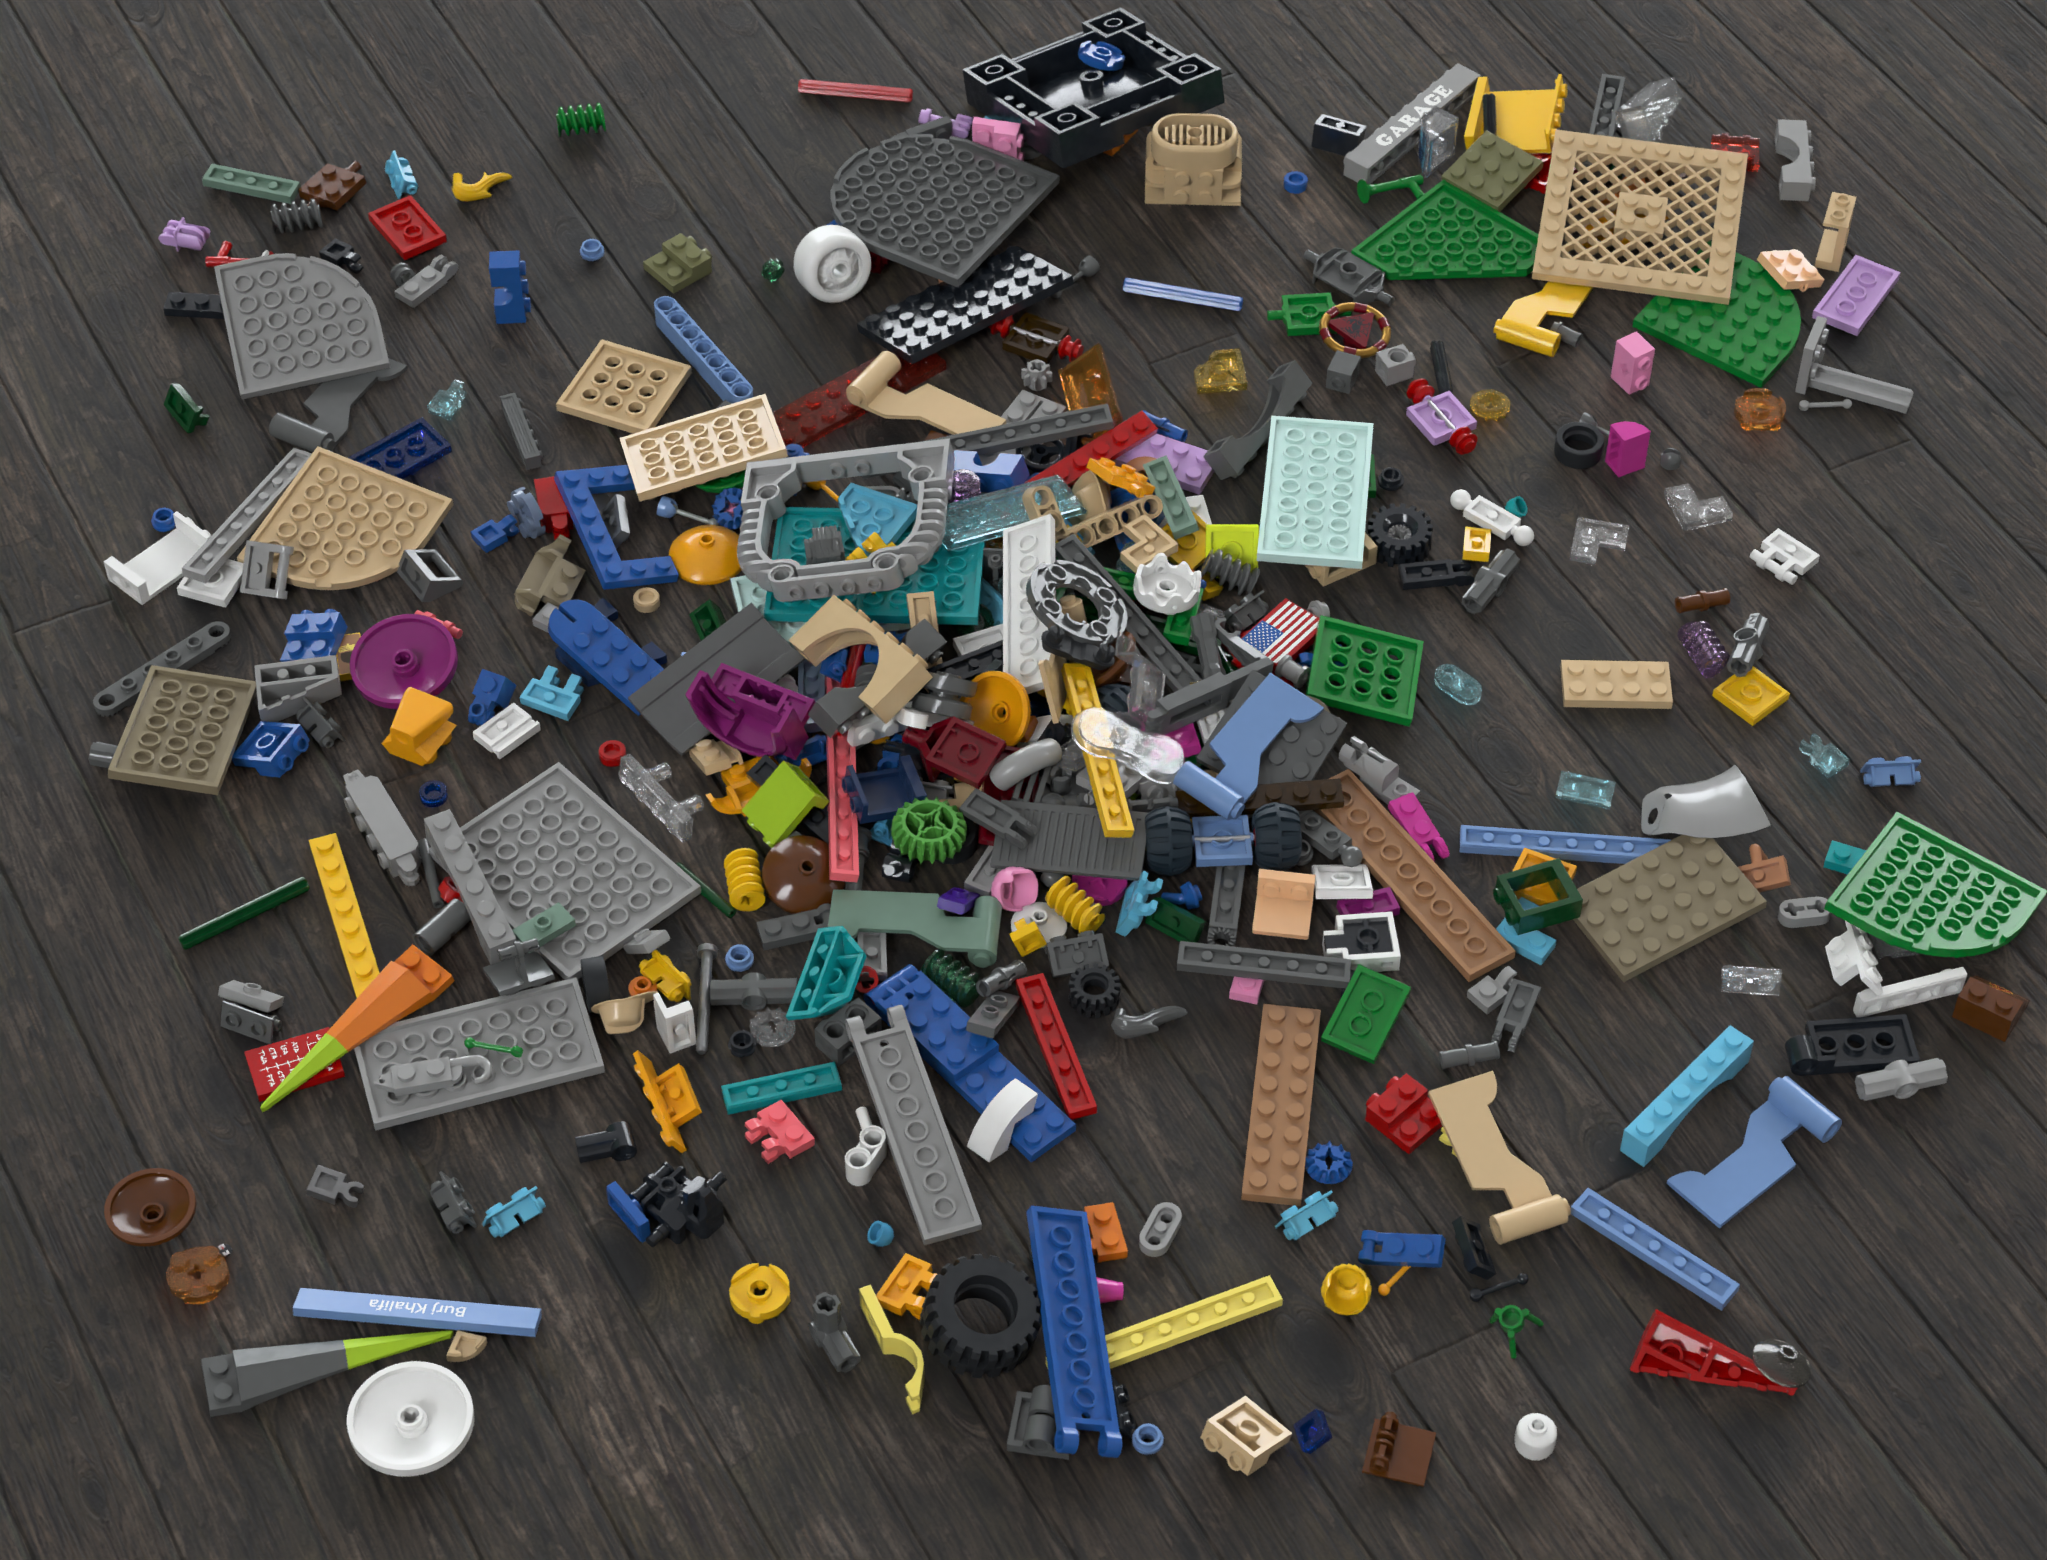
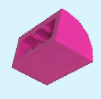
[1605,421,1651,477]

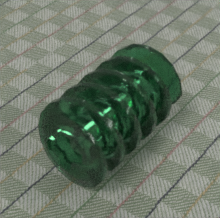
[921,948,980,1008]

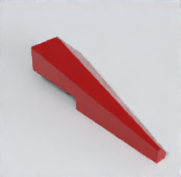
[1630,1309,1798,1395]

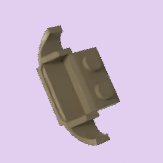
[514,535,586,617]

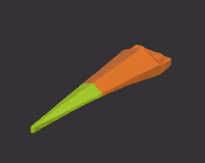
[260,944,454,1112]

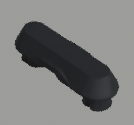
[1041,626,1116,670]

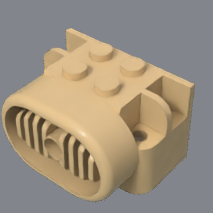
[1145,113,1242,206]

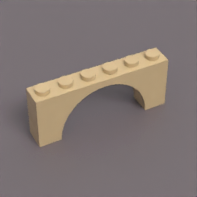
[789,595,933,724]

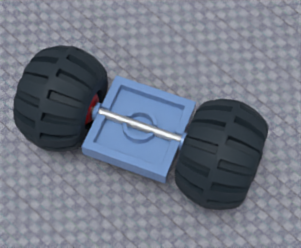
[1145,802,1302,876]

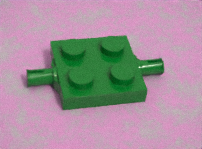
[1267,293,1352,336]

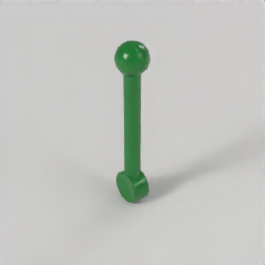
[464,1037,523,1057]

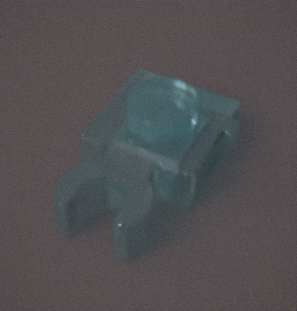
[1799,733,1850,778]

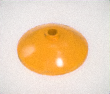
[669,525,741,585]
[960,671,1031,747]

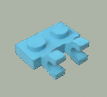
[519,665,584,721]
[1115,871,1163,937]

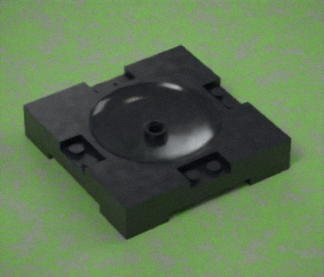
[962,8,1225,168]

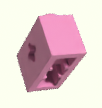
[1611,331,1655,395]

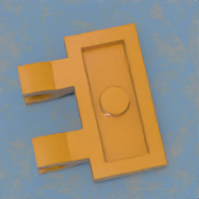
[876,1253,937,1320]

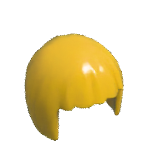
[1321,1264,1372,1315]

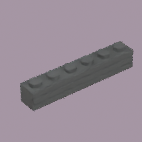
[500,393,543,470]

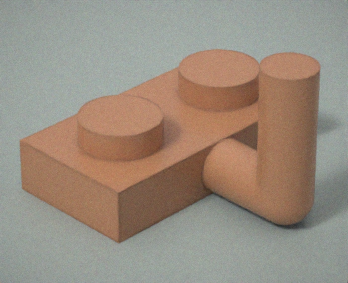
[1738,844,1791,893]

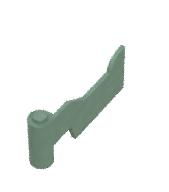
[828,889,1002,968]

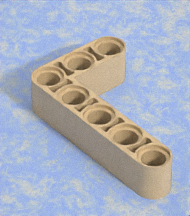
[1022,485,1163,557]

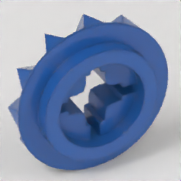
[712,487,743,529]
[1305,1141,1353,1184]

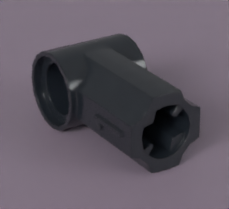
[575,1121,637,1163]

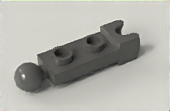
[1298,810,1363,868]

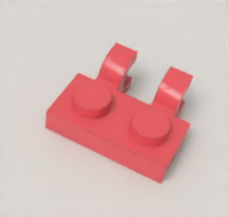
[745,1100,815,1164]

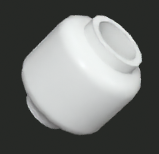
[1515,1413,1557,1460]

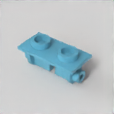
[385,151,418,199]
[482,1186,546,1238]
[1275,1190,1339,1240]

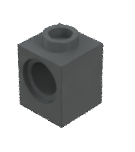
[1326,350,1361,394]

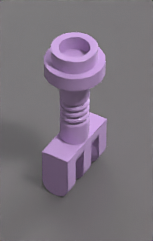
[919,108,973,139]

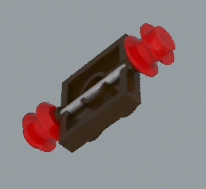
[989,312,1084,365]

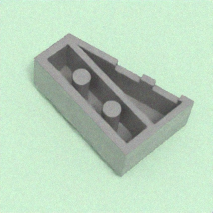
[254,655,342,722]

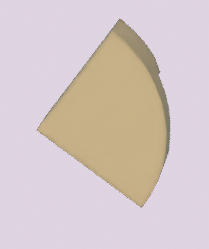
[446,1330,487,1362]

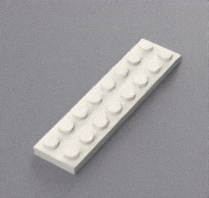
[1003,514,1056,694]

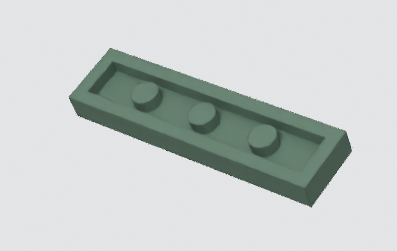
[202,164,301,204]
[1143,455,1199,540]

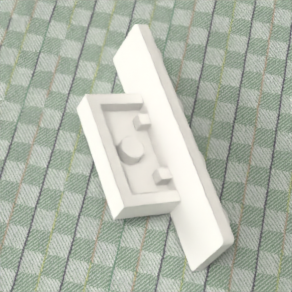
[1825,921,1883,996]

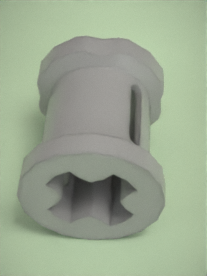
[1275,655,1310,689]

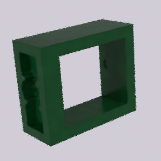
[1493,858,1583,935]

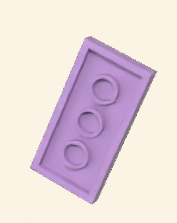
[1812,255,1900,336]
[1113,434,1214,495]

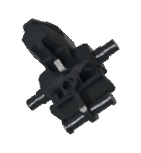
[629,1162,727,1247]

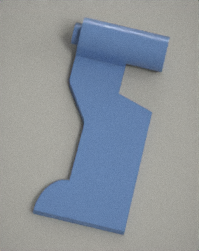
[1173,672,1324,821]
[1666,1076,1842,1228]

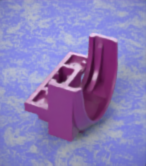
[685,663,816,760]

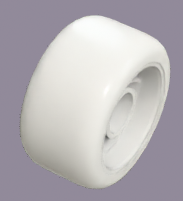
[794,225,871,303]

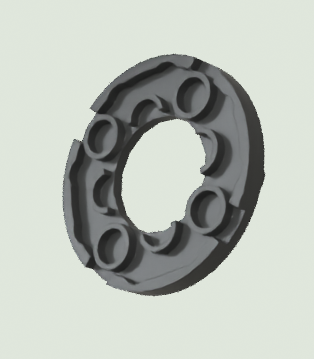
[1026,560,1128,647]

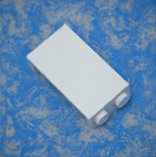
[104,511,211,605]

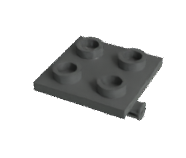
[483,938,555,997]

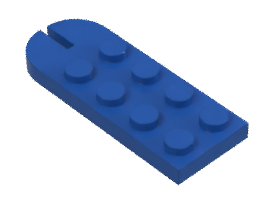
[548,600,664,716]

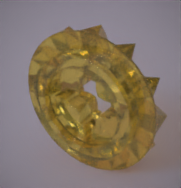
[1470,390,1510,422]

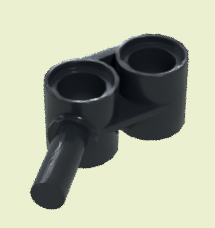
[882,840,919,884]

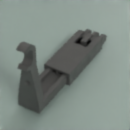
[1144,618,1274,739]

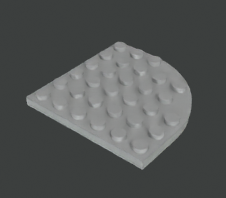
[214,253,390,400]

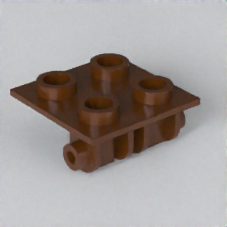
[1362,1412,1436,1487]

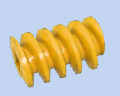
[724,848,765,912]
[1045,876,1105,933]

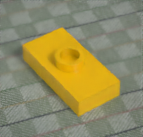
[1462,527,1491,562]

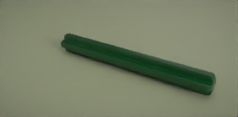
[178,877,310,950]

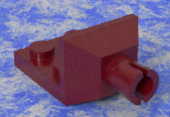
[902,716,1007,789]

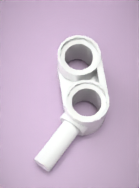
[845,1107,887,1186]

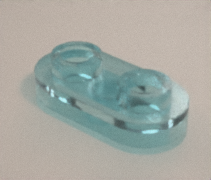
[1434,664,1482,705]

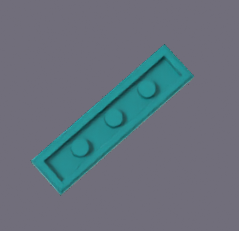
[721,1062,842,1115]

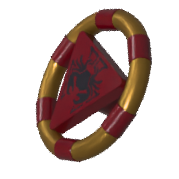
[1319,302,1391,358]

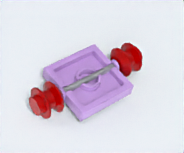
[1406,379,1478,454]

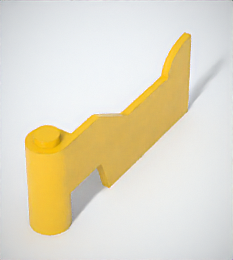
[1493,281,1593,357]

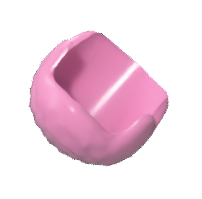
[991,867,1039,912]

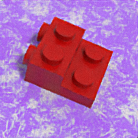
[1365,1073,1442,1154]

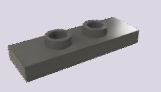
[966,991,1020,1038]

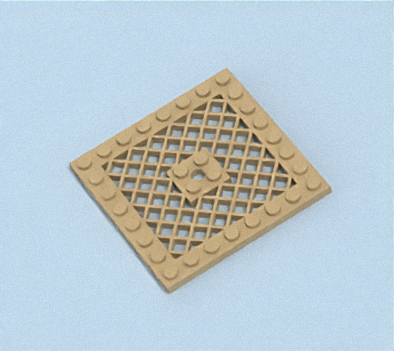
[1532,130,1748,305]

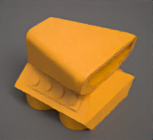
[382,687,457,766]

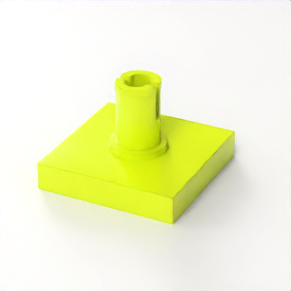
[1205,524,1259,578]

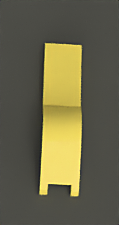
[859,1285,925,1414]

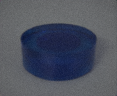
[419,780,448,807]

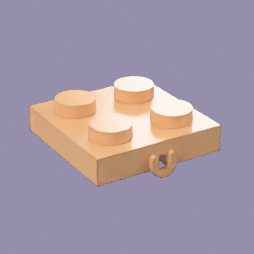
[1757,249,1825,292]

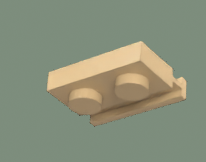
[689,739,744,776]

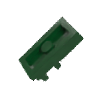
[163,384,210,433]
[1145,897,1206,943]

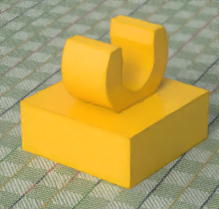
[1009,918,1047,957]

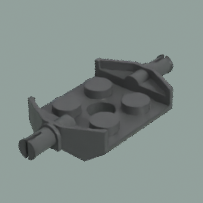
[1303,247,1395,306]

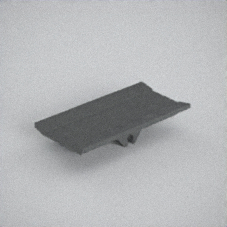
[628,602,805,756]

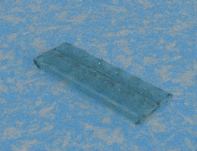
[942,475,1087,551]

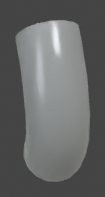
[989,738,1062,791]

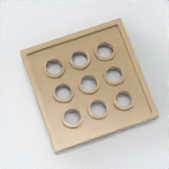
[556,339,692,434]

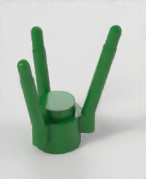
[1489,1305,1544,1359]

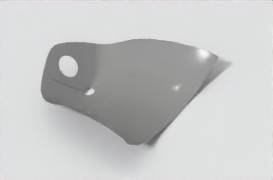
[1641,765,1771,838]

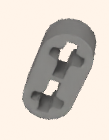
[1777,897,1831,928]

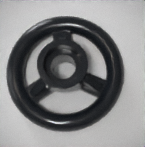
[1015,440,1065,472]

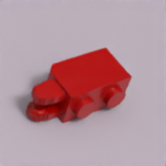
[534,476,574,540]

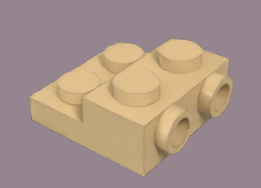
[1201,1396,1292,1476]

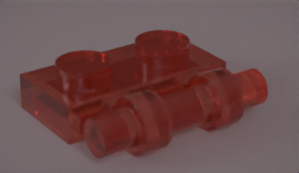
[1711,133,1760,172]

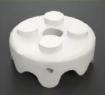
[1133,553,1201,615]

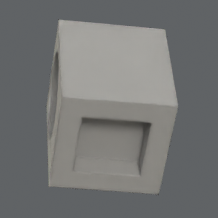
[1375,344,1416,386]

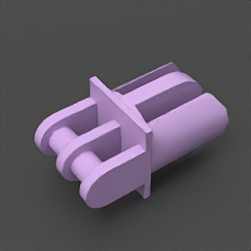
[159,217,210,252]

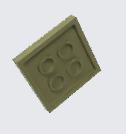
[1441,130,1543,212]

